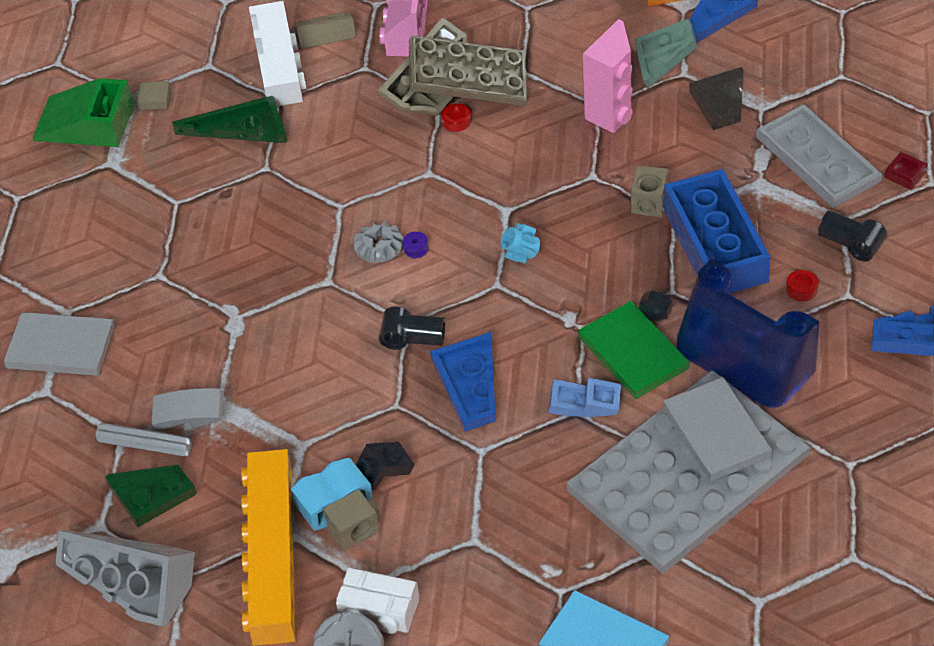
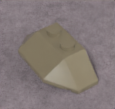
[377,18,467,116]

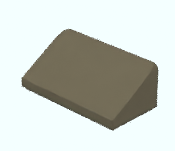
[294,11,356,49]

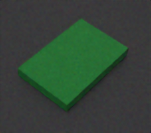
[578,301,689,399]

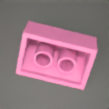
[380,0,429,57]
[583,19,633,133]

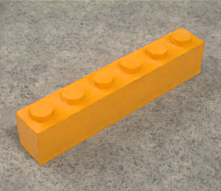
[241,449,296,646]

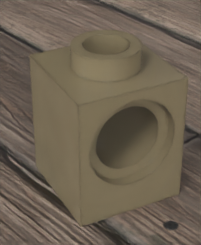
[631,165,668,217]
[323,489,380,551]

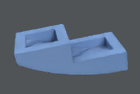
[548,378,621,417]

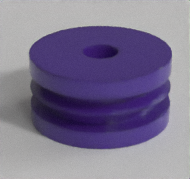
[403,232,429,258]

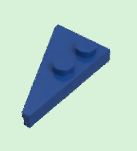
[690,0,758,43]

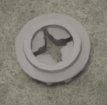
[354,221,403,263]

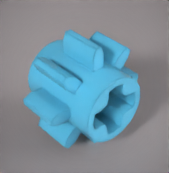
[501,223,540,263]

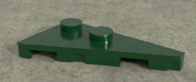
[172,96,287,143]

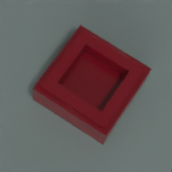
[884,152,928,190]

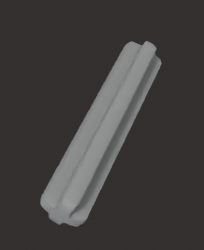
[95,423,192,456]

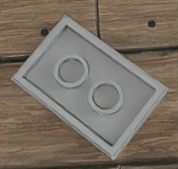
[4,312,115,376]
[663,377,772,482]

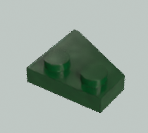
[105,464,197,527]

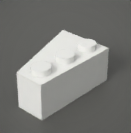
[249,1,306,107]

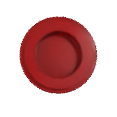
[441,103,471,132]
[786,270,819,302]

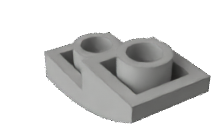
[152,388,223,430]

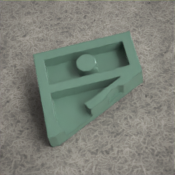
[634,18,698,87]

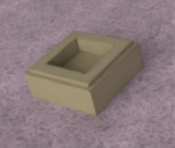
[137,81,171,110]

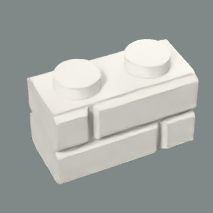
[336,568,419,634]

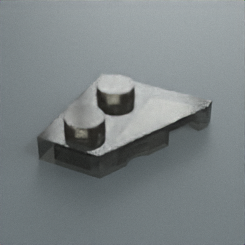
[689,67,743,130]

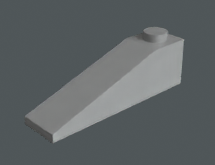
[55,530,195,627]

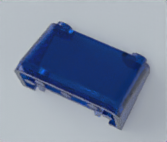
[676,259,820,408]

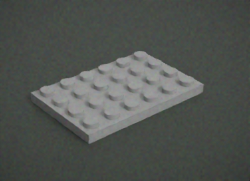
[566,370,810,574]

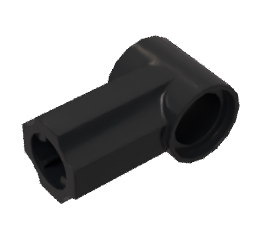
[818,210,888,262]
[379,307,445,350]

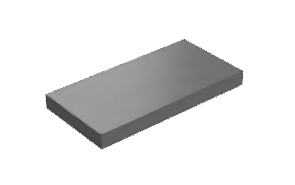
[756,104,882,208]

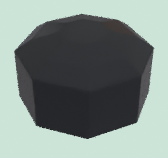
[639,290,672,322]

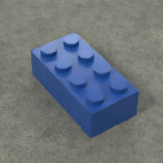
[664,169,770,299]

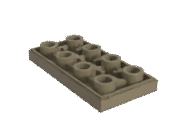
[409,35,527,106]

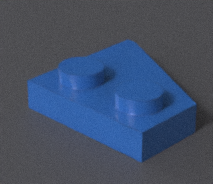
[872,306,934,356]

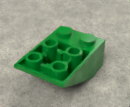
[33,78,134,147]

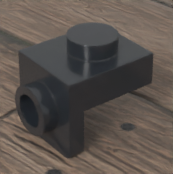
[356,442,414,490]

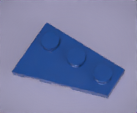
[430,332,496,432]

